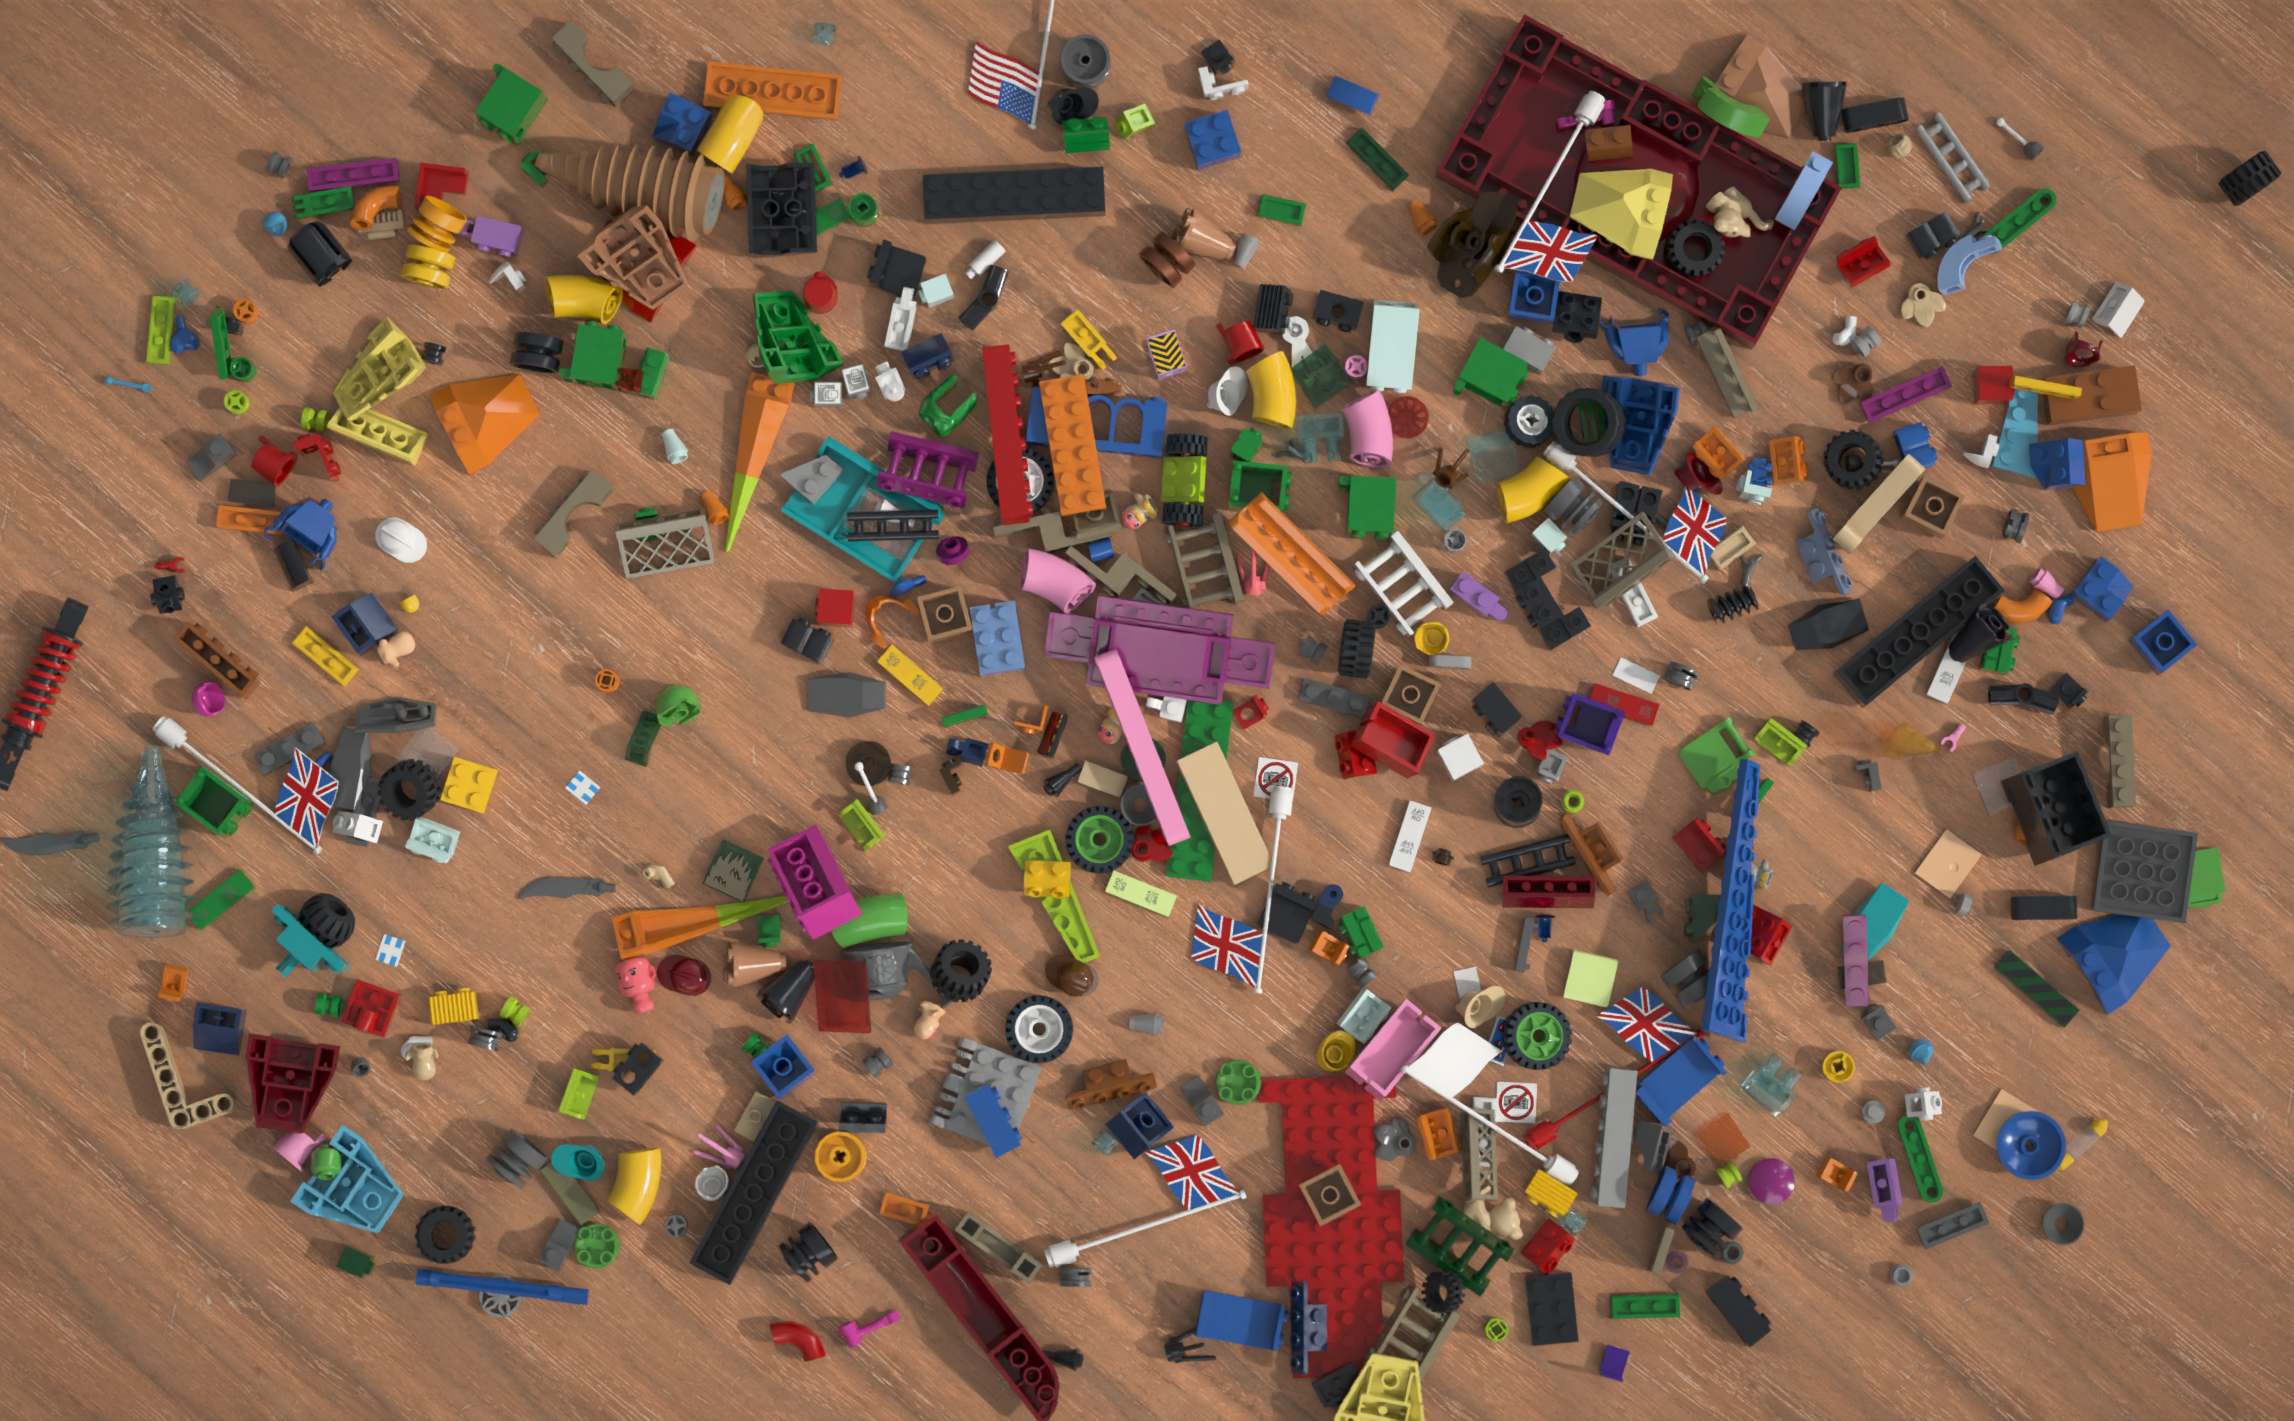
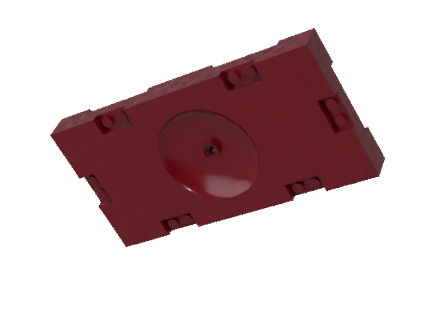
[1435,14,1842,350]

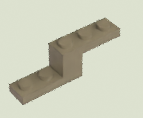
[993,509,1112,553]
[1065,546,1177,603]

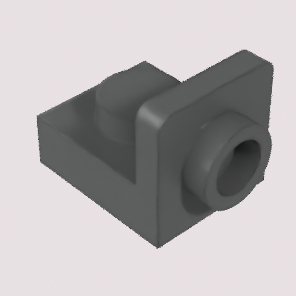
[1852,759,1882,792]
[1861,1004,1896,1041]

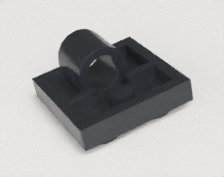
[1552,291,1602,343]

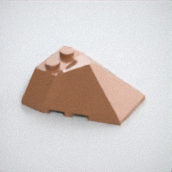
[1715,34,1807,138]
[577,205,688,310]

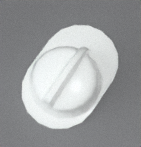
[1207,366,1248,416]
[375,517,427,563]

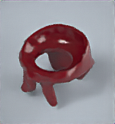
[2065,331,2103,367]

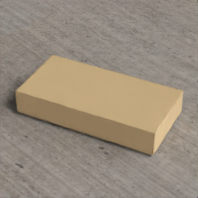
[1710,526,1756,571]
[1078,761,1128,798]

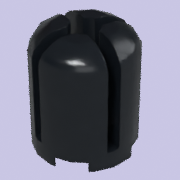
[287,221,353,287]

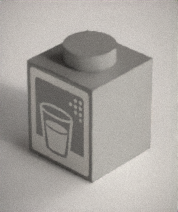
[841,364,871,400]
[810,382,843,408]

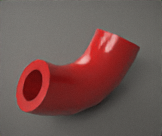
[770,1321,826,1362]

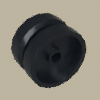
[509,332,564,374]

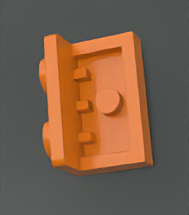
[1692,425,1746,480]
[1416,1107,1462,1161]

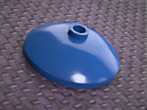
[1996,1111,2066,1180]

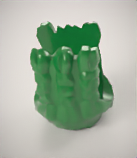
[918,374,977,437]

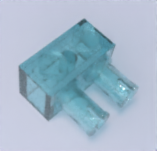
[1296,413,1344,463]
[1412,478,1466,531]
[1740,1053,1802,1116]

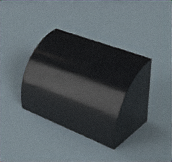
[274,539,314,592]

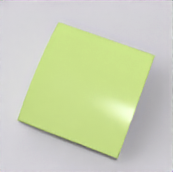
[1563,950,1618,1008]

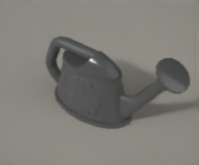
[833,941,953,1009]

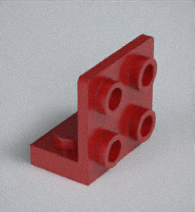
[1672,818,1726,873]
[1751,904,1792,966]

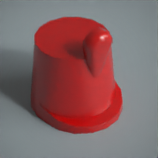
[803,272,838,314]
[1216,321,1265,364]
[251,435,298,487]

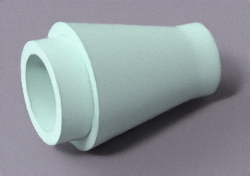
[661,429,688,464]

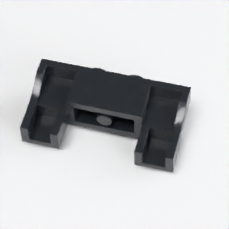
[1504,548,1591,651]

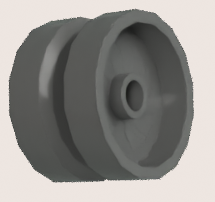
[1061,34,1110,89]

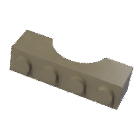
[552,20,635,106]
[534,469,615,558]
[2104,715,2136,808]
[955,1211,1043,1284]

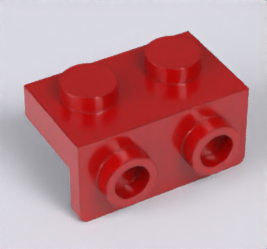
[1836,236,1891,288]
[1335,731,1377,780]
[1520,1218,1575,1275]

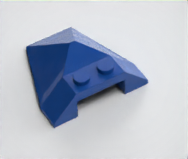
[1602,375,1680,475]
[2056,915,2171,1015]

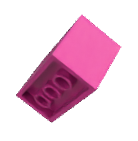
[767,824,862,940]

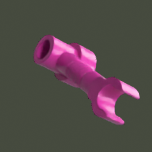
[1557,100,1616,129]
[838,1310,900,1348]

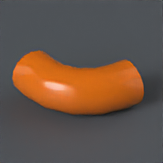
[350,185,401,231]
[1992,589,2053,624]

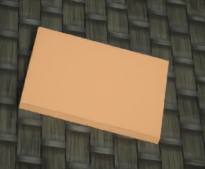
[1915,829,1982,899]
[1973,1089,2038,1150]

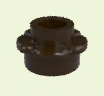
[1432,848,1454,866]

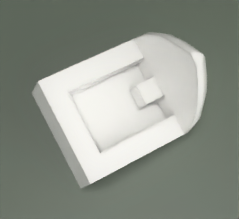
[489,261,526,293]
[1963,434,1999,468]

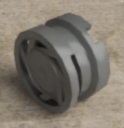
[2002,508,2029,544]
[1663,661,1699,691]
[467,1026,503,1051]
[1059,1267,1091,1287]

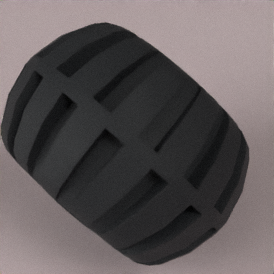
[299,893,355,948]

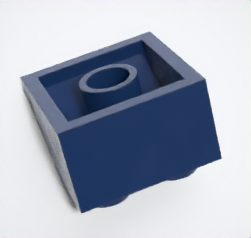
[1105,1092,1174,1159]

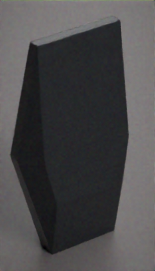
[1788,599,1869,650]

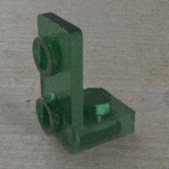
[625,711,662,767]

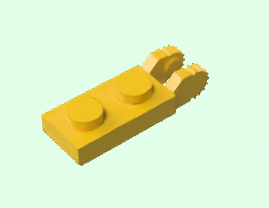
[1060,309,1117,371]
[591,1048,656,1074]

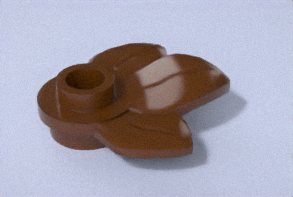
[1831,363,1873,403]
[1658,1139,1696,1181]

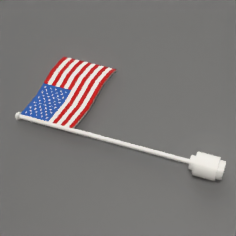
[968,0,1054,130]

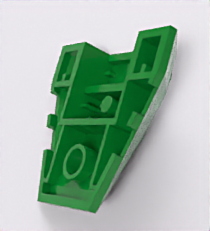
[753,290,843,384]

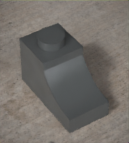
[187,433,238,481]
[1180,1076,1224,1126]
[1633,1120,1673,1174]
[538,1219,581,1271]

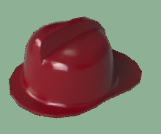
[1675,452,1723,495]
[657,955,711,996]

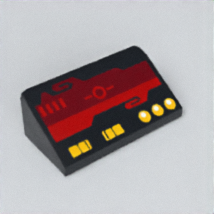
[1037,711,1068,759]

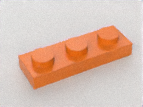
[216,505,285,536]

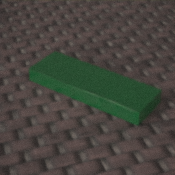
[1346,127,1409,192]

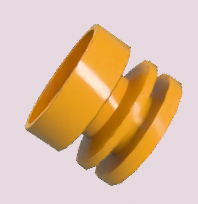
[407,196,467,253]

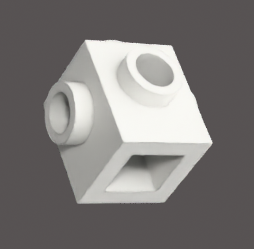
[1905,1087,1942,1121]

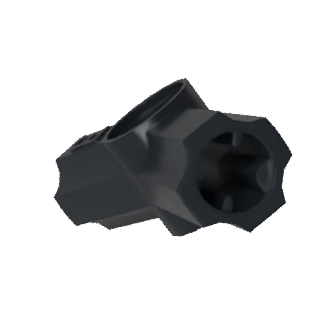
[958,265,1009,332]
[1988,683,2060,715]

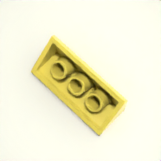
[327,407,428,466]

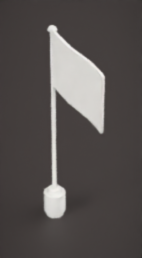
[1401,1023,1579,1186]

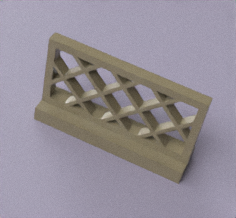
[615,508,715,579]
[1570,512,1676,609]

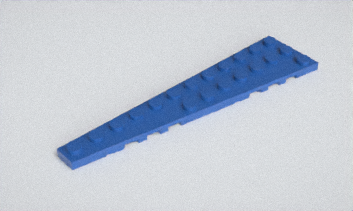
[1701,759,1760,1043]

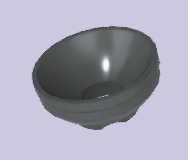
[1120,784,1157,826]
[2042,1203,2085,1245]

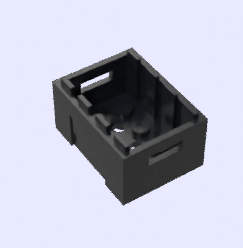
[2000,751,2112,866]

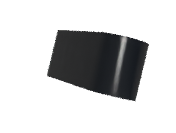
[1841,97,1909,133]
[2011,896,2077,920]

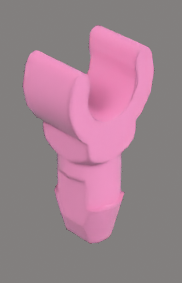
[1940,724,1966,752]

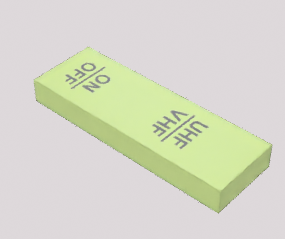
[1105,871,1177,917]

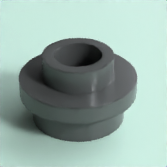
[1720,1241,1743,1264]

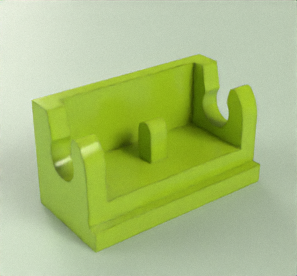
[1754,718,1807,767]
[839,799,886,852]
[558,1068,600,1120]

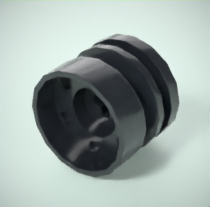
[1494,776,1543,828]
[1681,1198,1743,1258]
[778,1221,839,1283]

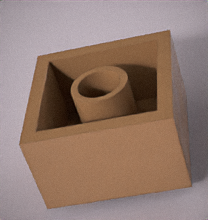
[1900,475,1965,539]
[917,586,973,644]
[1381,664,1441,726]
[1299,1164,1361,1226]

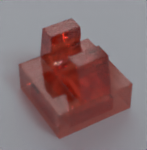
[615,368,644,394]

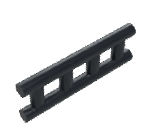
[847,509,939,542]
[1480,834,1576,887]

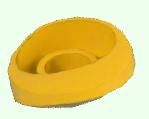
[1317,1030,1356,1072]

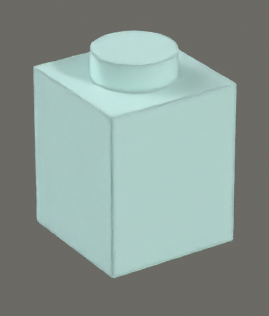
[918,274,954,308]
[1530,518,1567,555]

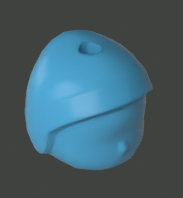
[262,211,288,237]
[1909,1039,1934,1064]

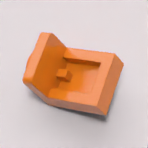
[1309,929,1349,965]
[158,963,189,1002]
[1816,1156,1858,1192]

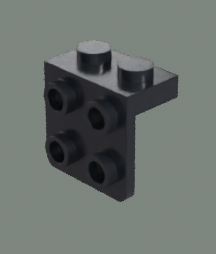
[867,239,926,298]
[1258,881,1318,943]

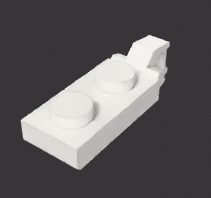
[884,287,917,351]

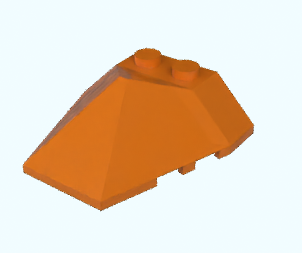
[429,374,541,475]

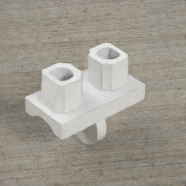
[875,362,906,402]

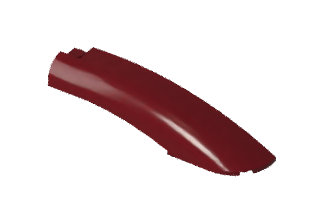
[898,1213,1060,1421]

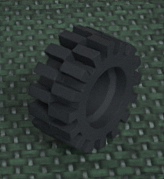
[1421,1271,1465,1313]

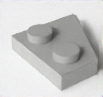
[780,455,843,505]

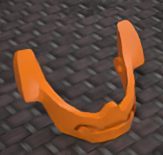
[866,595,921,649]

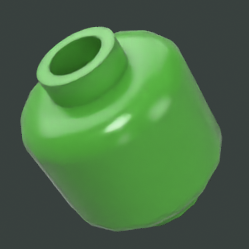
[311,1144,341,1180]

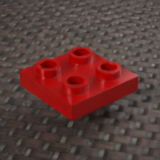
[341,979,401,1038]

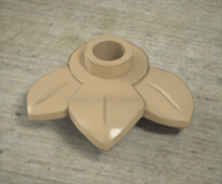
[1901,283,1946,328]
[1049,343,1094,380]

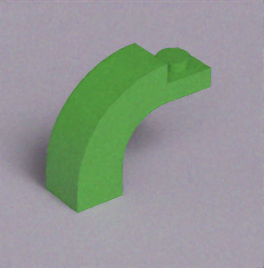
[1691,76,1770,138]

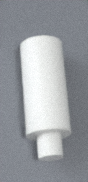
[965,240,1006,279]

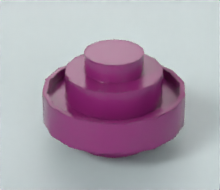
[936,536,970,565]

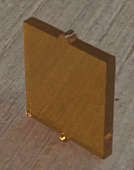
[1697,1113,1751,1167]

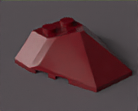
[245,1033,341,1134]

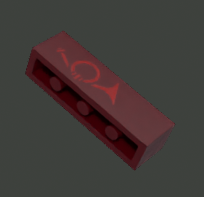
[1502,876,1595,908]

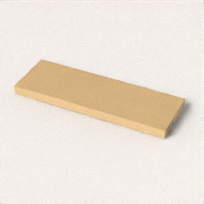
[1176,742,1272,885]

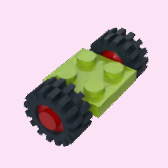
[1161,433,1208,527]

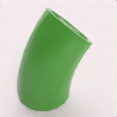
[831,892,908,948]

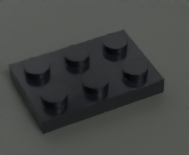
[1525,1272,1579,1346]

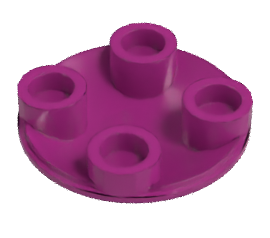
[1749,1158,1795,1204]

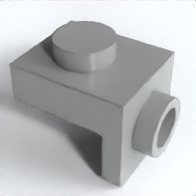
[1536,749,1568,784]

